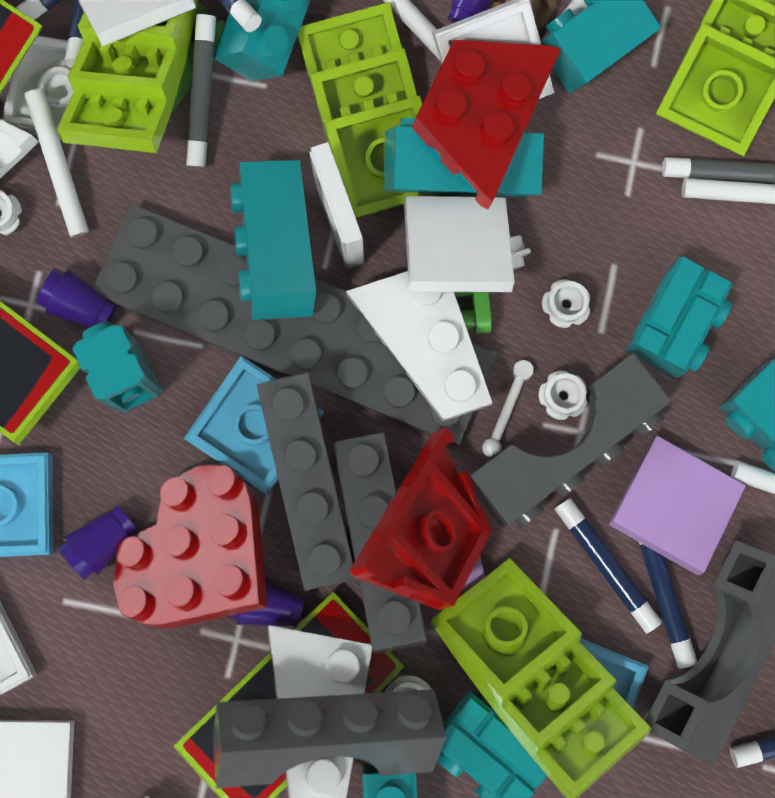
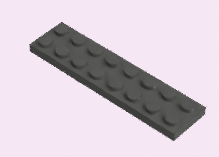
[93,204,497,447]

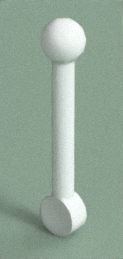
[482,360,534,457]

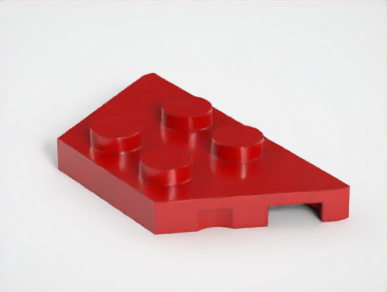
[412,40,561,210]
[349,427,492,610]

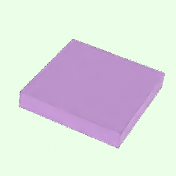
[608,436,746,576]

